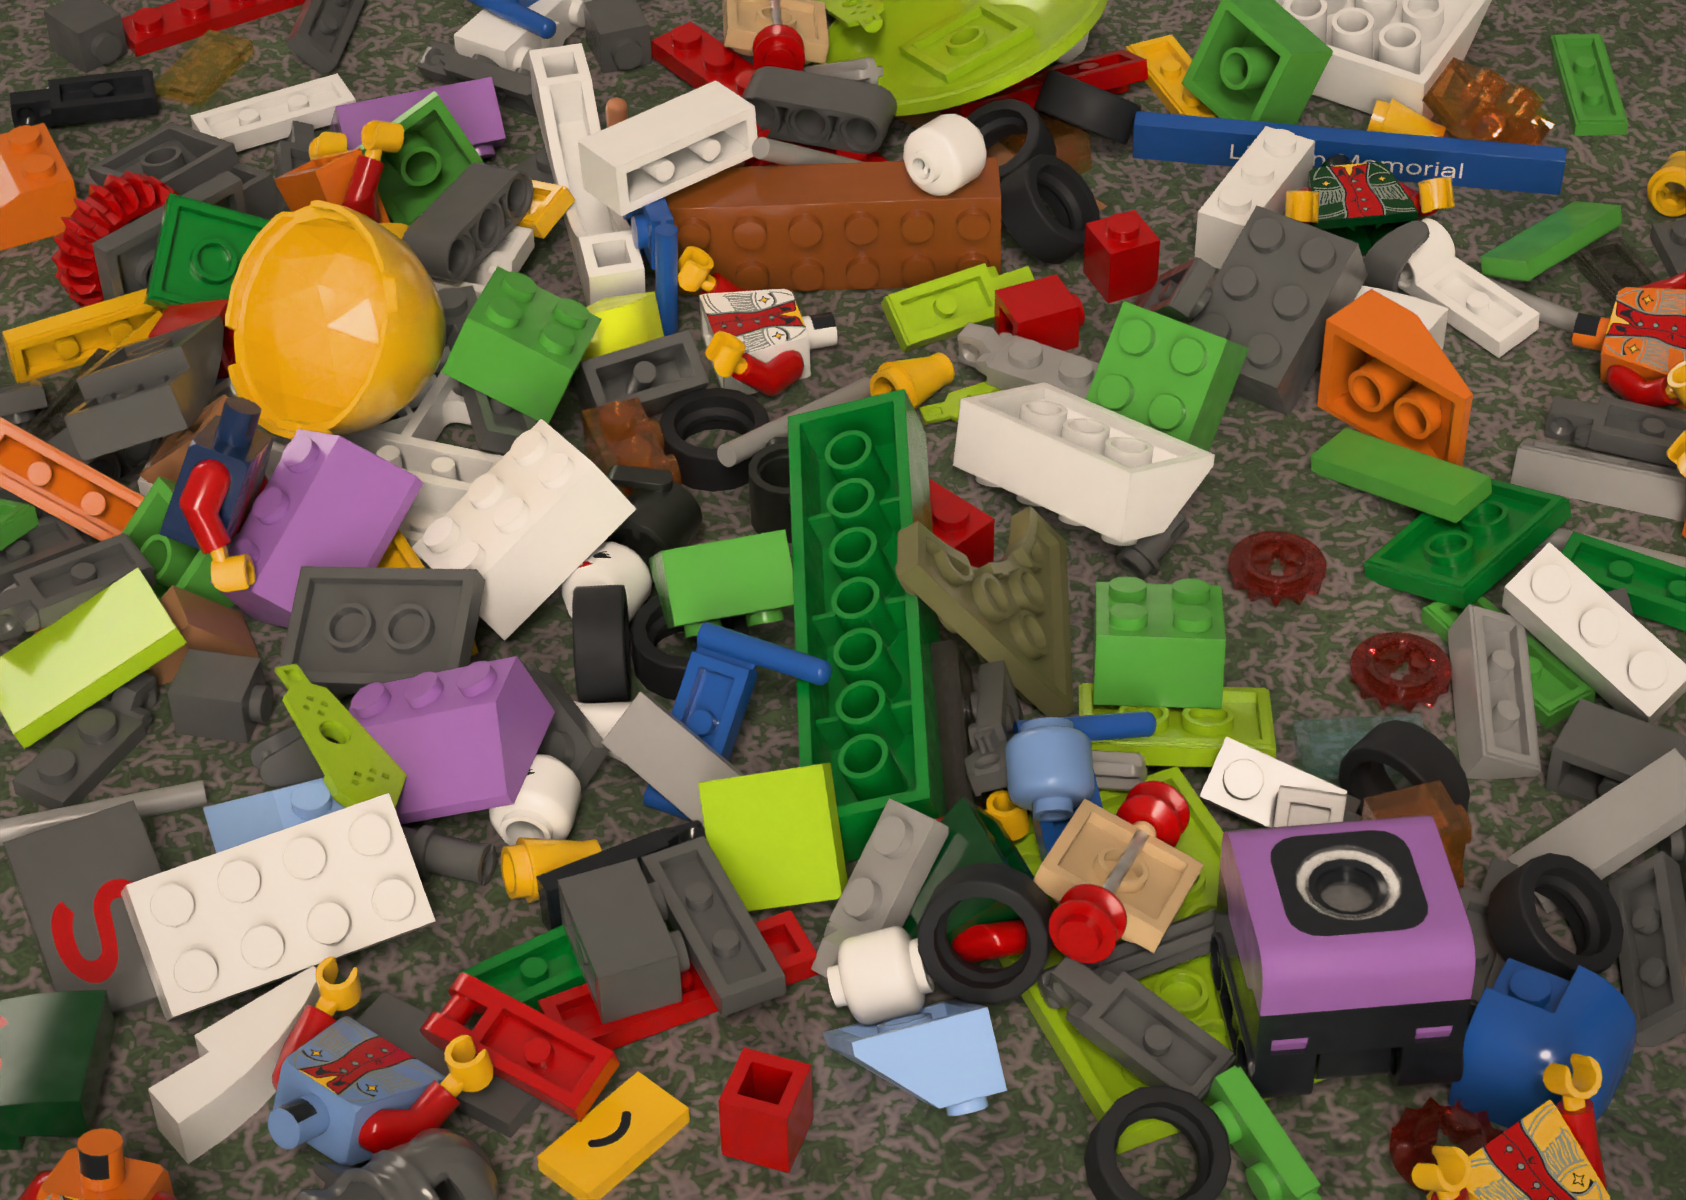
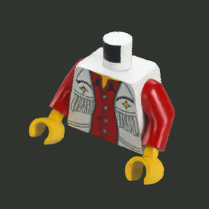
[678,246,838,397]

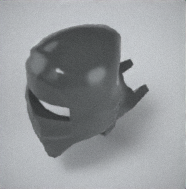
[296,1128,499,1200]

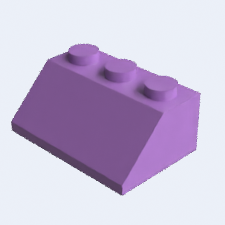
[330,77,506,159]
[210,429,424,628]
[338,656,555,824]

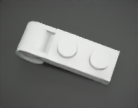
[1398,218,1540,358]

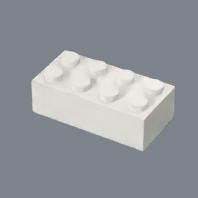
[121,793,435,1021]

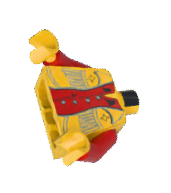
[1411,1053,1611,1200]

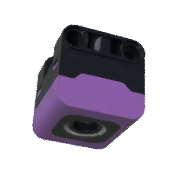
[1210,815,1476,1099]

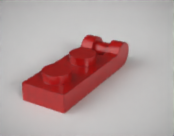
[419,972,620,1122]

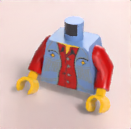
[268,956,493,1166]

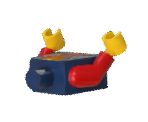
[160,397,274,592]

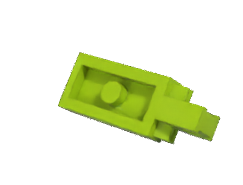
[881,263,1035,353]

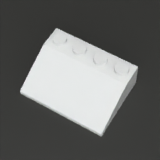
[1275,0,1492,120]

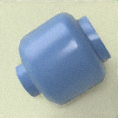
[1005,717,1095,822]

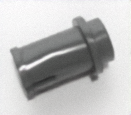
[1115,511,1190,580]

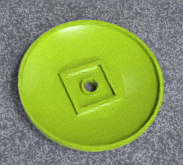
[813,0,1108,116]

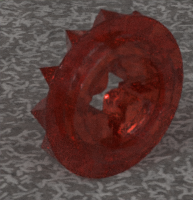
[1228,531,1327,608]
[1350,632,1452,714]
[1390,1097,1504,1194]

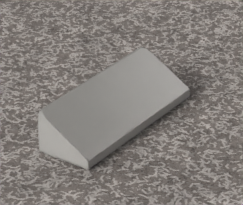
[1510,438,1686,522]
[1448,604,1541,779]

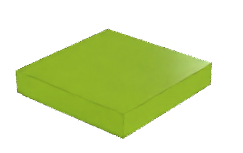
[698,763,848,911]

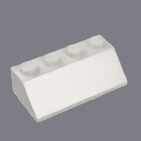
[953,382,1215,546]

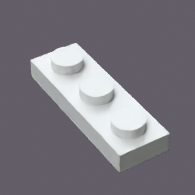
[190,73,356,152]

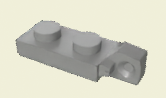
[957,323,1099,399]
[811,798,950,979]

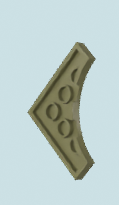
[895,506,1074,717]

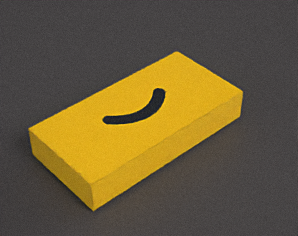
[537,1071,690,1200]

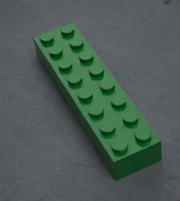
[788,389,951,862]

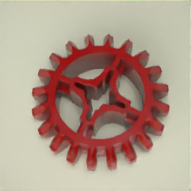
[51,170,179,307]

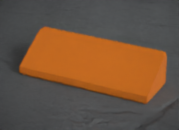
[0,417,145,541]

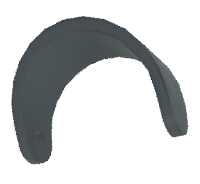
[1363,221,1430,296]
[250,724,332,787]

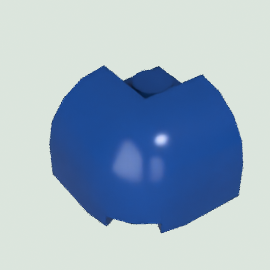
[1448,958,1637,1129]

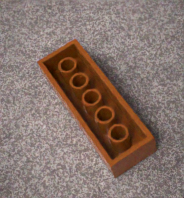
[664,157,1001,295]

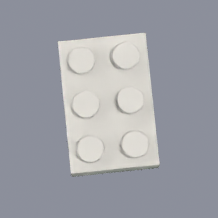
[412,419,636,641]

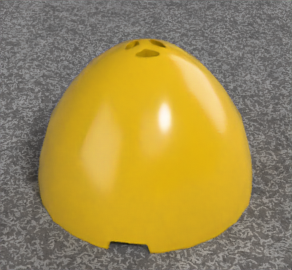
[225,200,446,440]

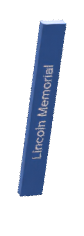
[1133,111,1567,195]

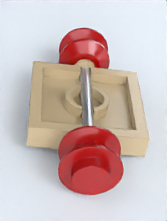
[722,0,829,71]
[1033,780,1204,963]

